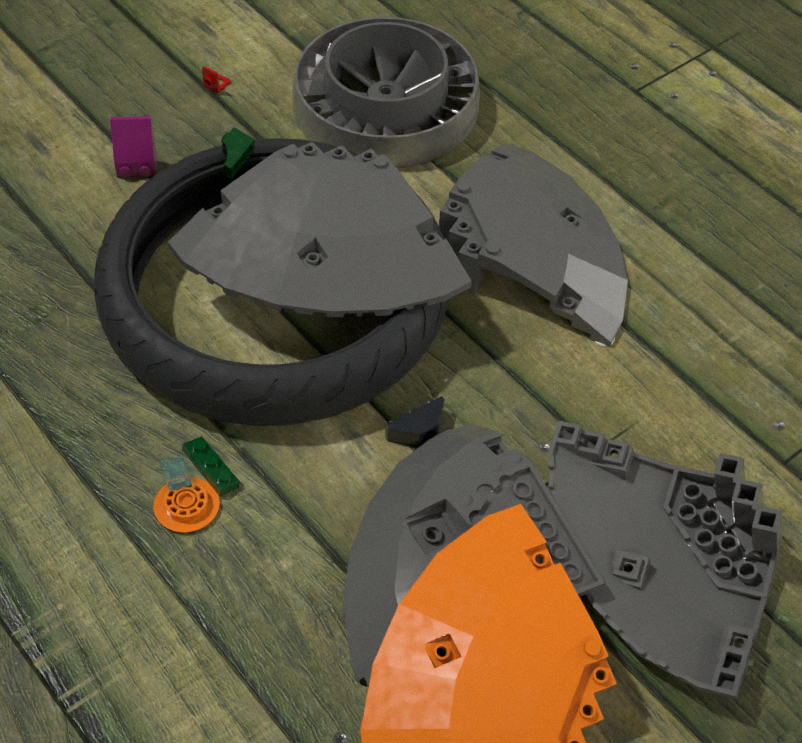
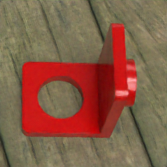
[202,66,231,93]

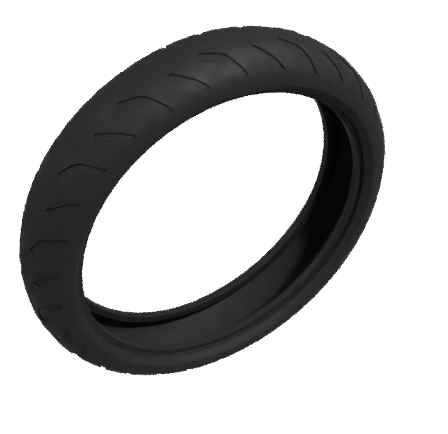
[94,138,449,426]

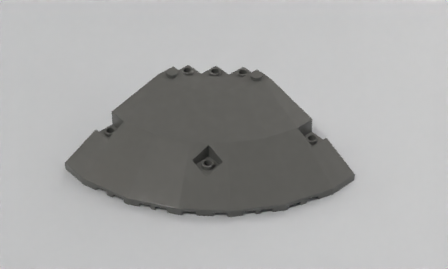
[168,142,472,317]
[439,142,628,348]
[548,421,782,700]

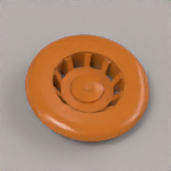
[153,477,220,533]

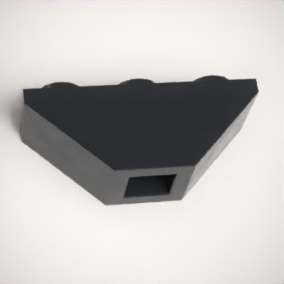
[385,396,445,447]

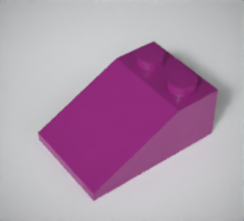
[110,116,157,178]

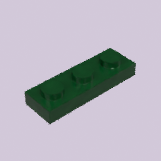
[182,436,240,496]

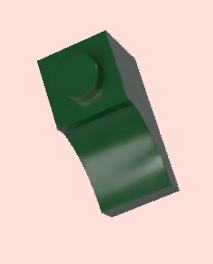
[221,127,255,179]

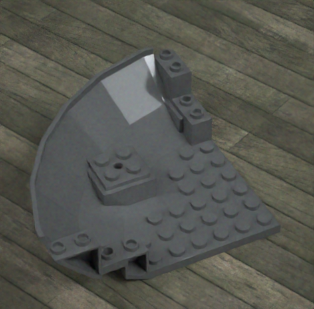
[342,423,605,686]

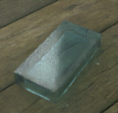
[160,456,192,491]

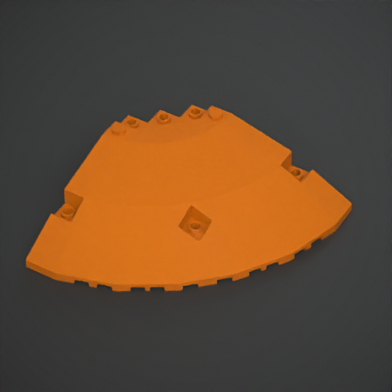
[359,504,617,743]

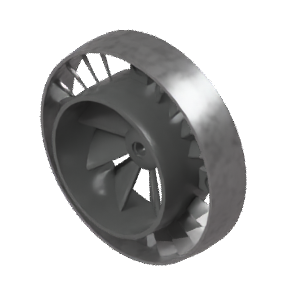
[292,17,480,167]

